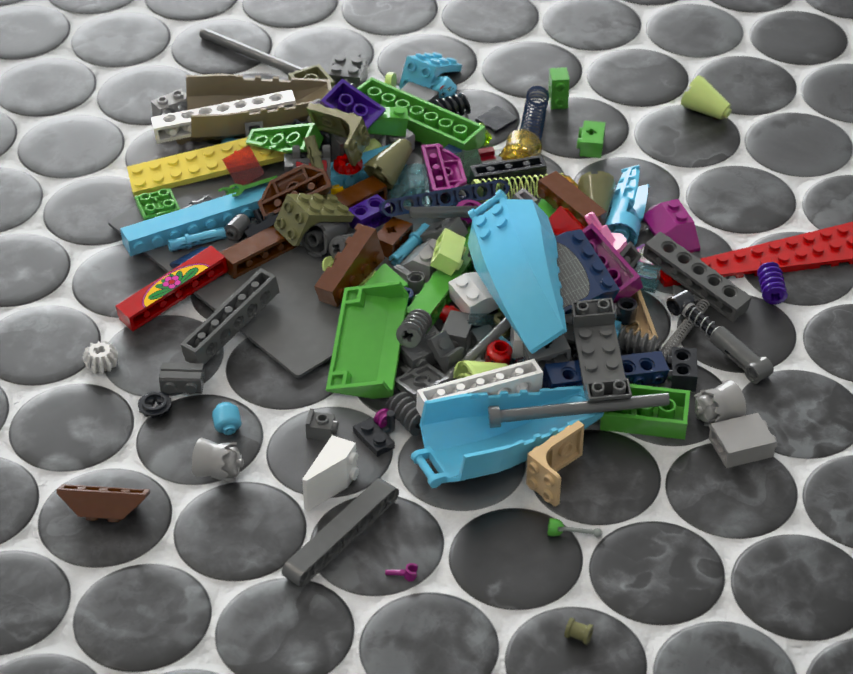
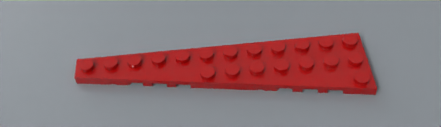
[656,222,853,287]

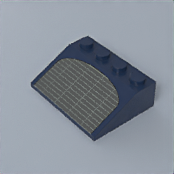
[555,229,620,314]

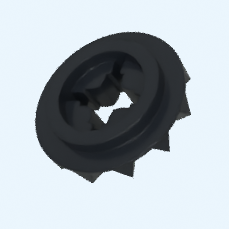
[138,391,172,418]

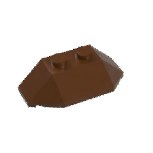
[258,164,332,220]
[57,484,150,522]

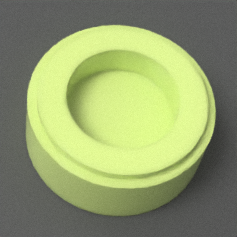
[385,73,397,87]

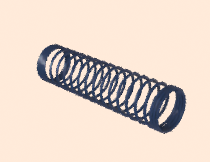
[517,86,549,156]

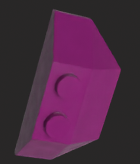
[421,143,467,195]
[643,199,700,253]

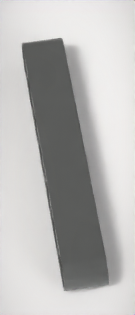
[281,478,399,587]

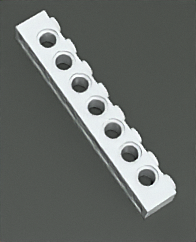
[151,90,296,144]

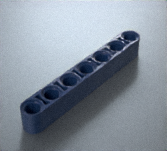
[379,180,509,217]

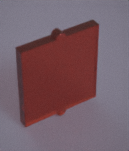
[222,145,265,185]

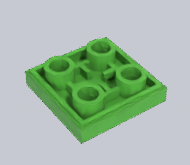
[134,188,180,221]

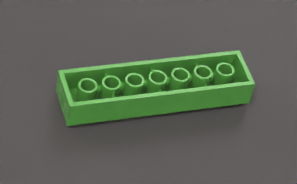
[357,77,485,161]

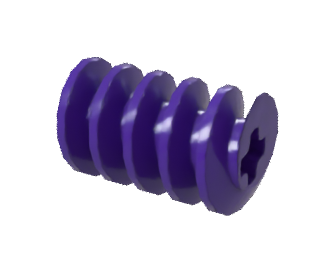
[757,262,788,304]

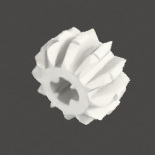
[83,341,119,374]

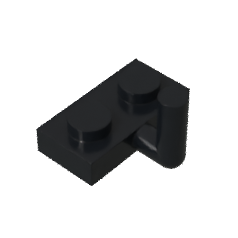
[245,208,279,238]
[353,410,395,457]

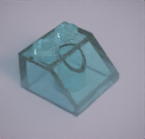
[390,163,429,207]

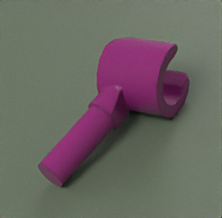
[385,563,418,581]

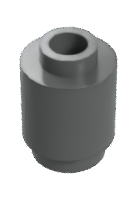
[224,214,251,241]

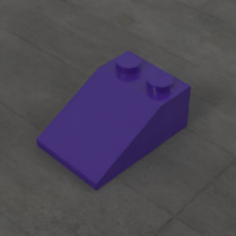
[320,79,386,130]

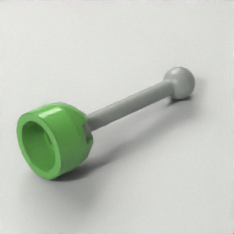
[547,518,602,537]

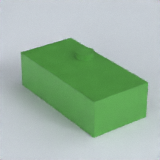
[600,384,690,440]

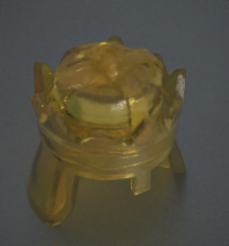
[499,129,542,161]

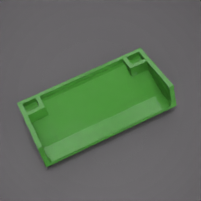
[326,281,409,399]

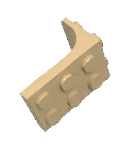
[526,420,584,507]

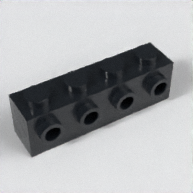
[470,155,547,193]

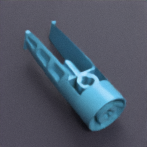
[605,165,650,246]

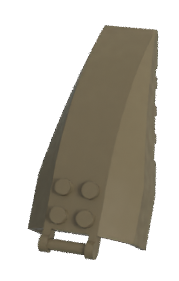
[176,74,331,145]

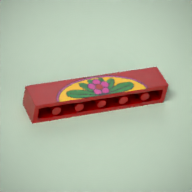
[115,246,228,331]

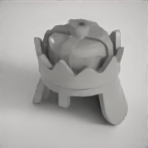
[694,380,746,429]
[192,437,244,482]

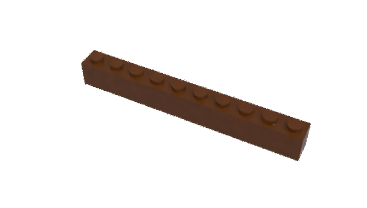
[220,175,387,279]

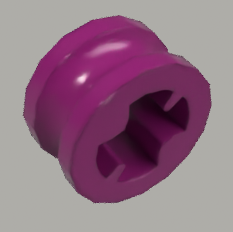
[374,408,388,428]

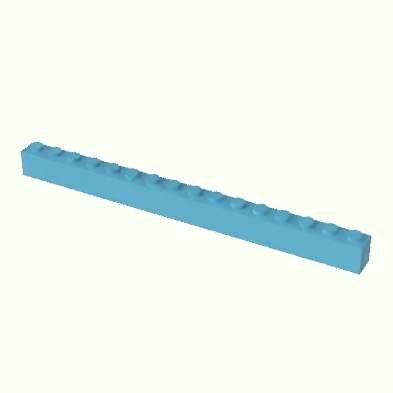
[120,144,406,256]

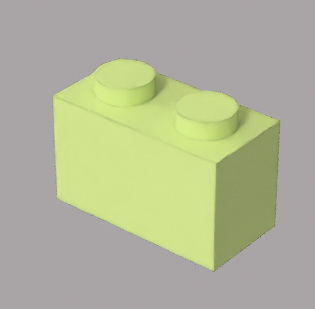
[430,228,466,276]

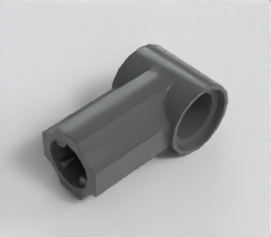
[392,264,425,297]

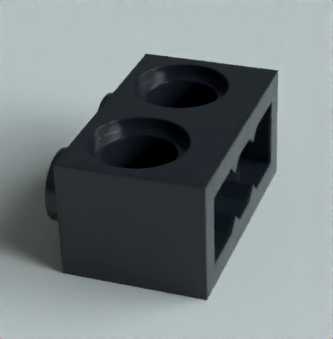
[667,347,698,392]

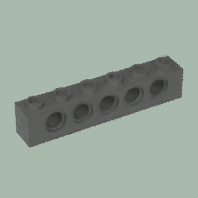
[643,231,752,322]
[180,268,280,365]

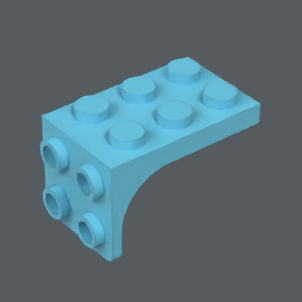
[399,52,462,89]

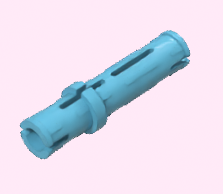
[389,223,429,266]
[167,226,226,252]

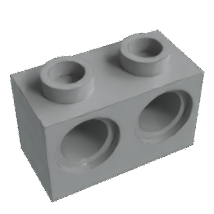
[151,89,187,117]

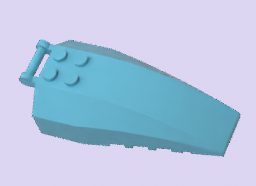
[468,189,567,354]
[411,386,604,488]

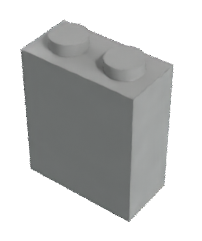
[709,413,777,468]

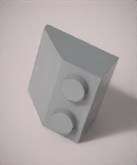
[400,238,438,283]

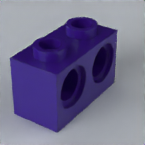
[349,194,391,230]

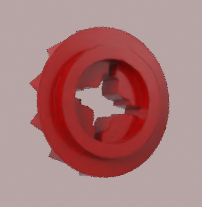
[333,154,363,175]

